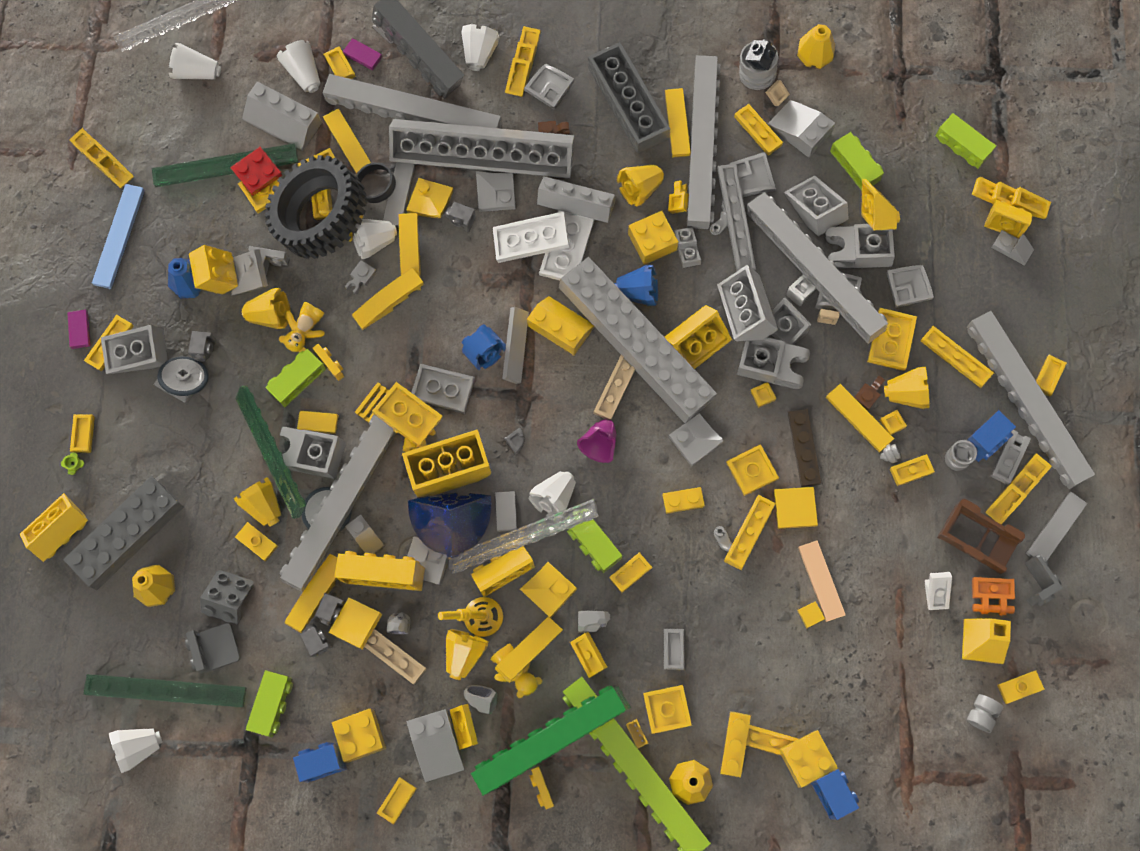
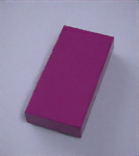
[343,38,382,71]
[67,309,91,349]

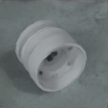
[739,40,778,90]

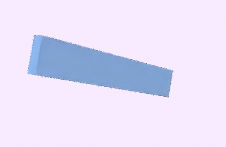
[92,184,145,289]

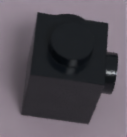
[745,39,777,70]

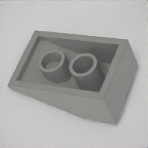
[767,100,835,158]
[784,175,849,236]
[101,325,168,374]
[406,709,465,782]

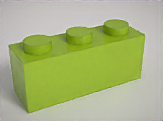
[935,113,996,169]
[830,132,884,191]
[265,349,326,408]
[567,510,622,573]
[245,670,293,737]

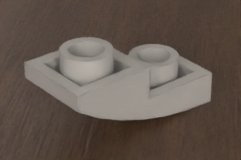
[674,227,701,268]

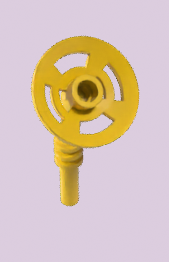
[438,597,503,637]

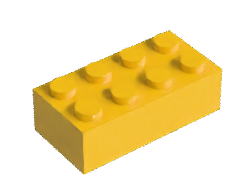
[335,551,425,591]

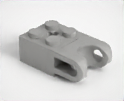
[825,224,895,269]
[737,337,810,389]
[271,427,346,479]

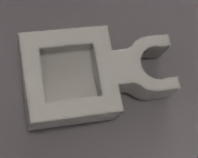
[345,260,377,295]

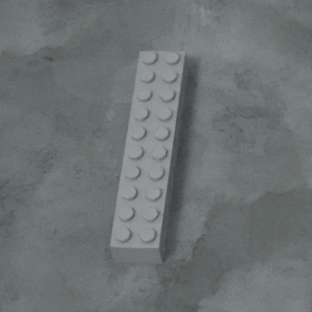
[389,119,574,178]
[559,257,717,423]

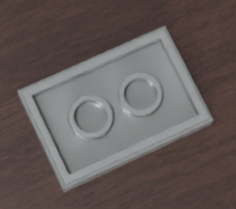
[411,364,475,414]

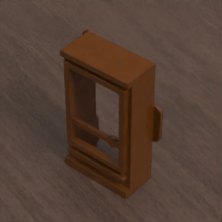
[937,499,1025,574]

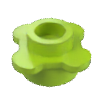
[61,452,84,475]

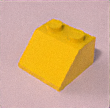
[984,200,1032,239]

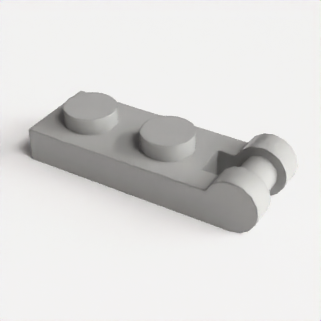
[990,430,1031,485]

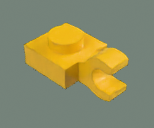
[668,180,689,214]

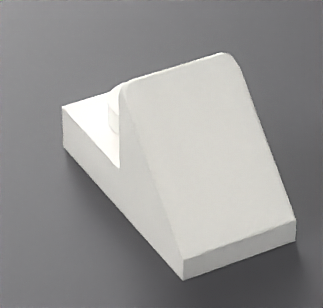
[786,275,816,306]
[925,572,952,610]

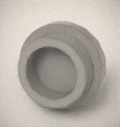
[880,444,901,463]

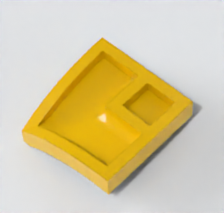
[407,178,453,218]
[520,562,577,618]

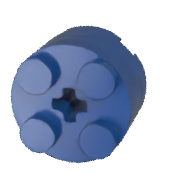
[462,324,506,370]

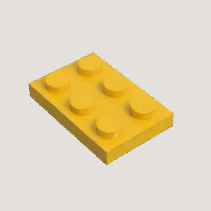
[867,308,917,371]
[372,382,443,447]

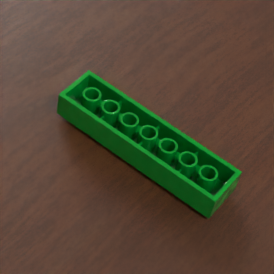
[471,685,631,796]

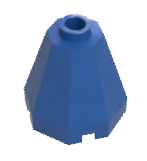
[168,258,202,299]
[614,265,658,306]

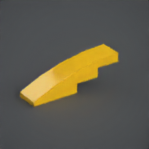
[505,26,541,97]
[69,128,134,189]
[972,176,1051,219]
[399,213,421,291]
[352,268,424,330]
[985,453,1052,525]
[285,554,337,633]

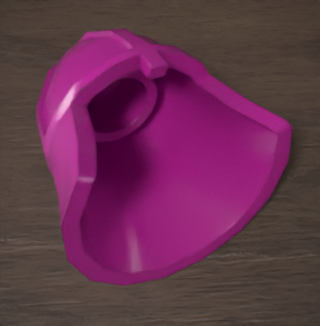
[577,419,617,463]

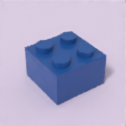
[967,410,1016,462]
[293,742,347,783]
[811,769,859,820]

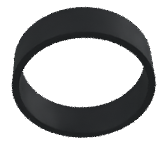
[356,162,396,203]

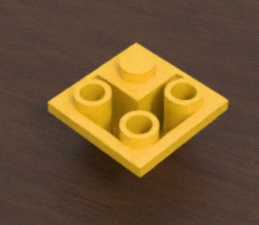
[962,619,1011,664]

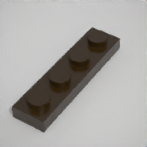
[788,409,821,487]

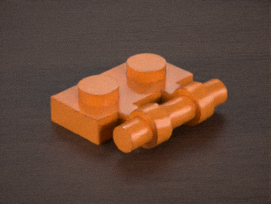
[972,577,1015,615]

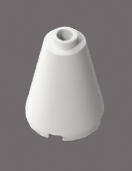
[277,40,320,93]
[169,43,221,79]

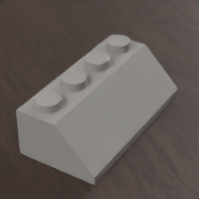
[242,82,322,151]
[537,176,617,223]
[717,265,778,341]

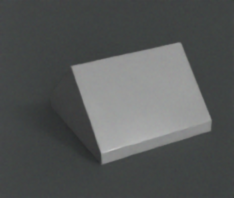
[771,298,811,345]

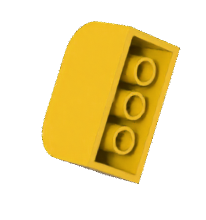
[402,429,491,498]

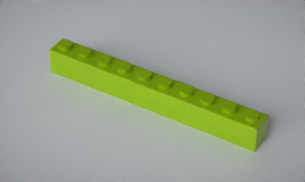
[562,677,711,851]

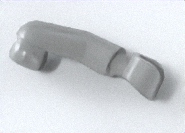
[710,201,728,235]
[714,526,751,556]

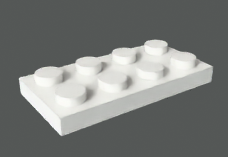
[539,210,594,280]
[493,211,570,263]

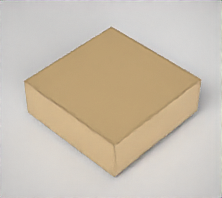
[766,80,790,106]
[817,309,840,325]

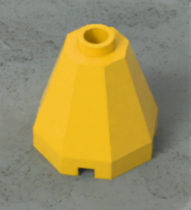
[797,24,835,69]
[617,165,664,207]
[242,288,290,329]
[884,367,930,409]
[234,477,281,527]
[132,565,175,607]
[446,629,489,680]
[669,760,713,805]

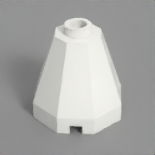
[462,24,499,71]
[353,219,397,259]
[529,471,576,521]
[109,729,162,773]

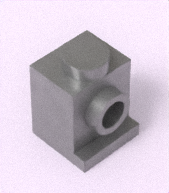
[446,202,476,232]
[188,331,216,362]
[315,593,346,626]
[300,624,332,658]

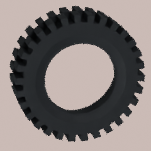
[265,155,367,259]

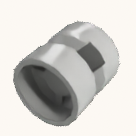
[945,440,977,471]
[966,694,1004,733]

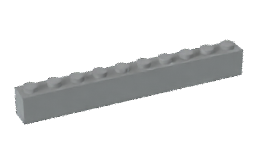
[687,55,720,229]
[323,74,502,129]
[747,192,888,344]
[967,311,1095,489]
[280,415,396,592]

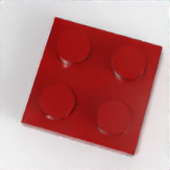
[230,147,283,196]

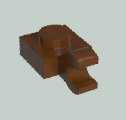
[538,121,570,135]
[854,376,885,410]

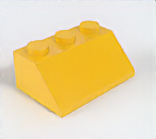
[861,179,900,231]
[527,296,595,356]
[665,305,732,369]
[20,493,88,562]
[471,545,535,597]

